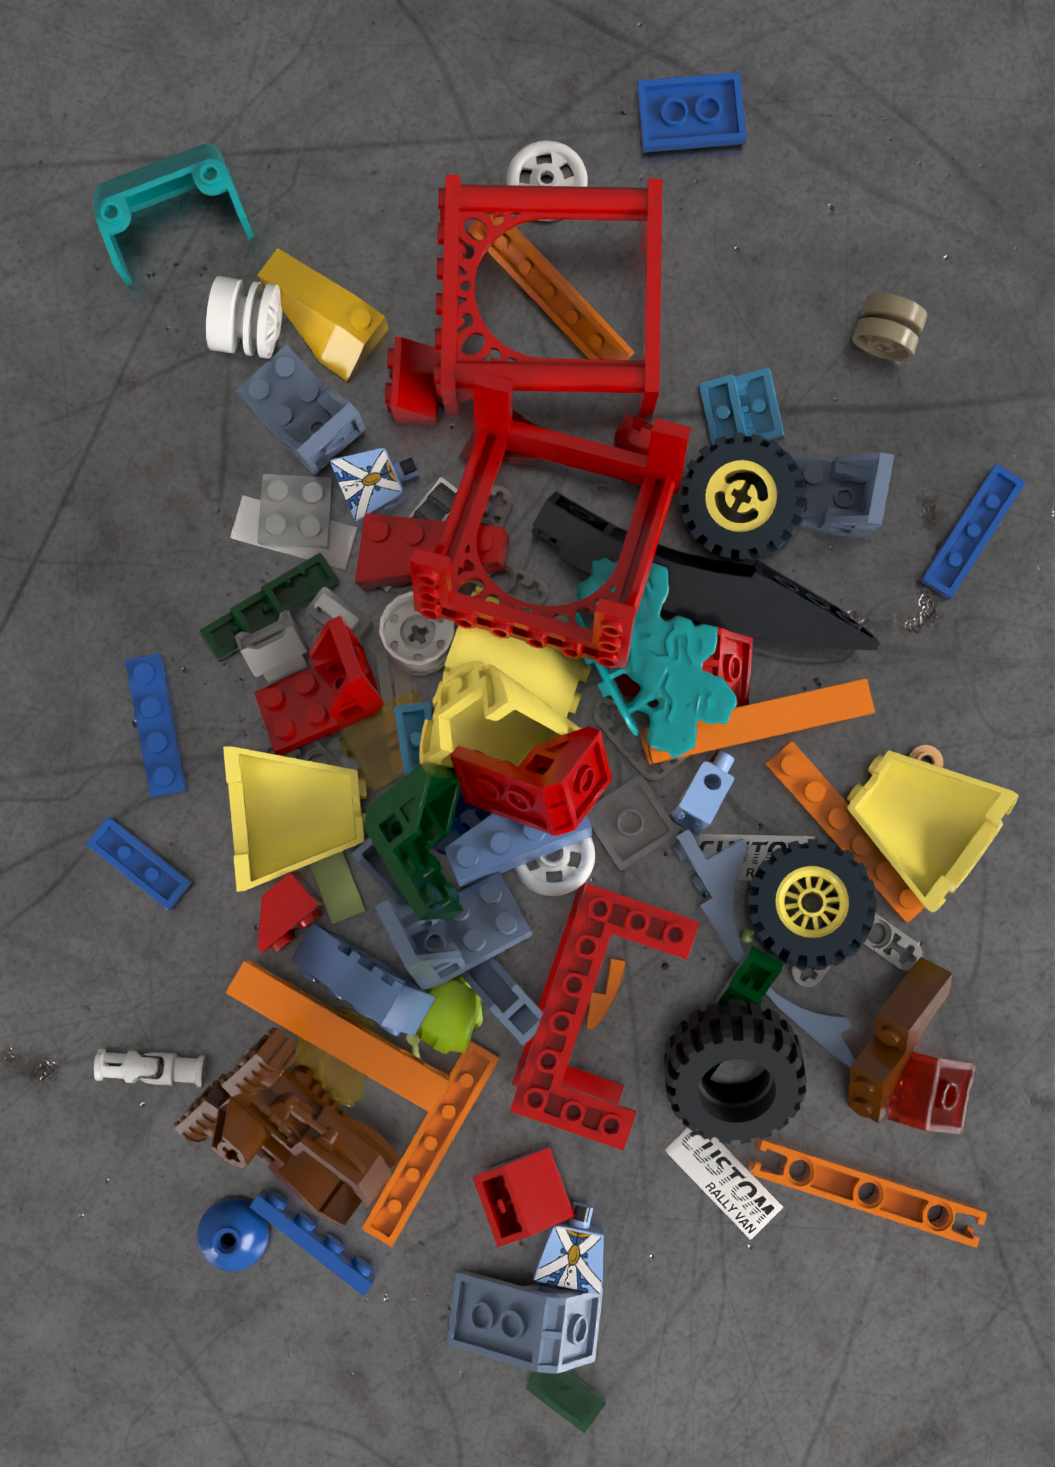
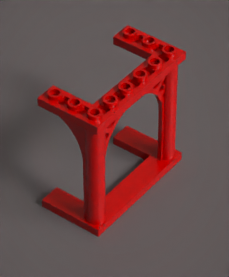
[434,175,663,419]
[410,371,691,668]
[510,883,700,1151]

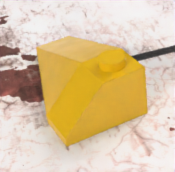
[257,248,389,383]

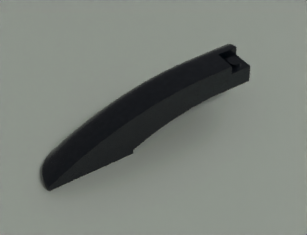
[531,491,880,650]

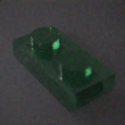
[526,1371,606,1433]

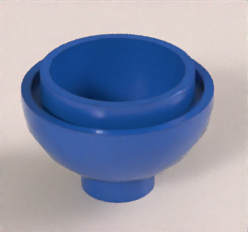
[197,1198,269,1272]

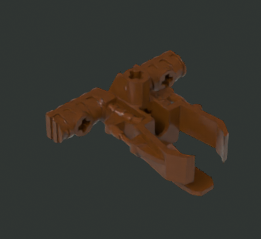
[173,1027,399,1226]

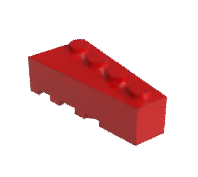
[355,513,510,591]

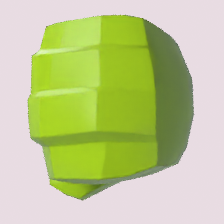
[416,975,483,1054]

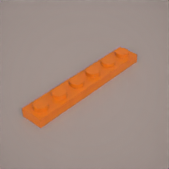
[468,214,635,360]
[764,741,925,923]
[361,1040,500,1247]

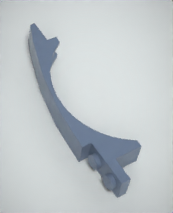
[348,810,543,1046]
[673,829,855,1068]

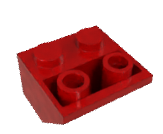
[385,337,441,426]
[257,872,325,953]
[472,1146,575,1247]

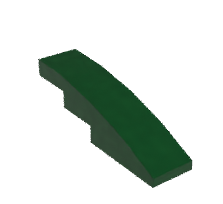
[199,552,340,662]
[704,946,783,1079]

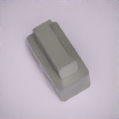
[306,587,374,643]
[235,610,310,685]

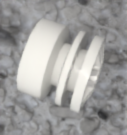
[206,276,282,359]
[379,591,456,676]

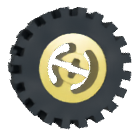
[679,433,807,562]

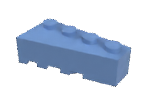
[444,813,592,890]
[291,923,436,1036]

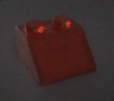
[888,1050,976,1134]

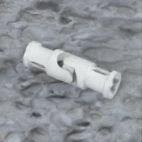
[94,1048,207,1088]

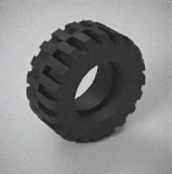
[664,1001,807,1144]

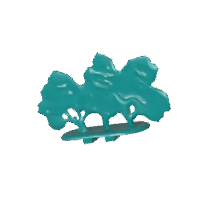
[575,557,737,759]

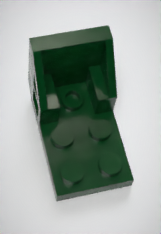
[364,764,464,920]

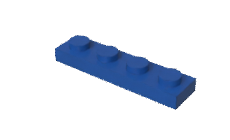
[920,463,1026,600]
[125,653,187,798]
[249,1189,376,1296]

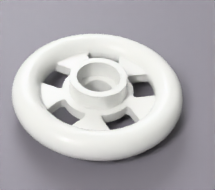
[506,140,588,221]
[513,837,595,896]

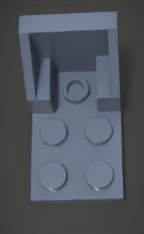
[235,344,366,476]
[750,452,895,538]
[375,871,533,990]
[447,1270,603,1374]

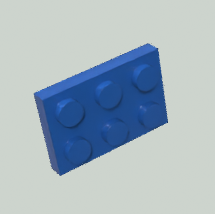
[637,72,747,153]

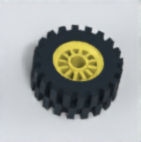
[748,839,877,970]

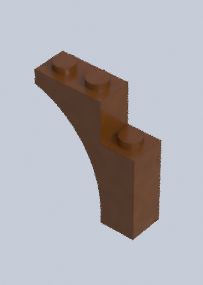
[848,957,953,1123]

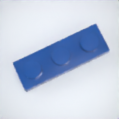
[85,817,193,910]

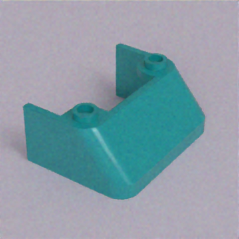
[92,144,255,286]

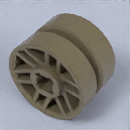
[852,293,928,361]

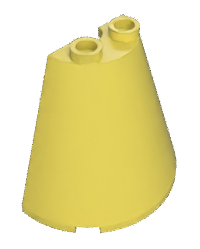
[432,585,591,718]
[419,661,582,775]
[223,746,368,892]
[847,750,1018,913]

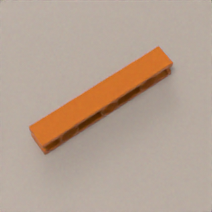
[640,678,875,765]
[225,959,451,1113]
[747,1137,987,1248]

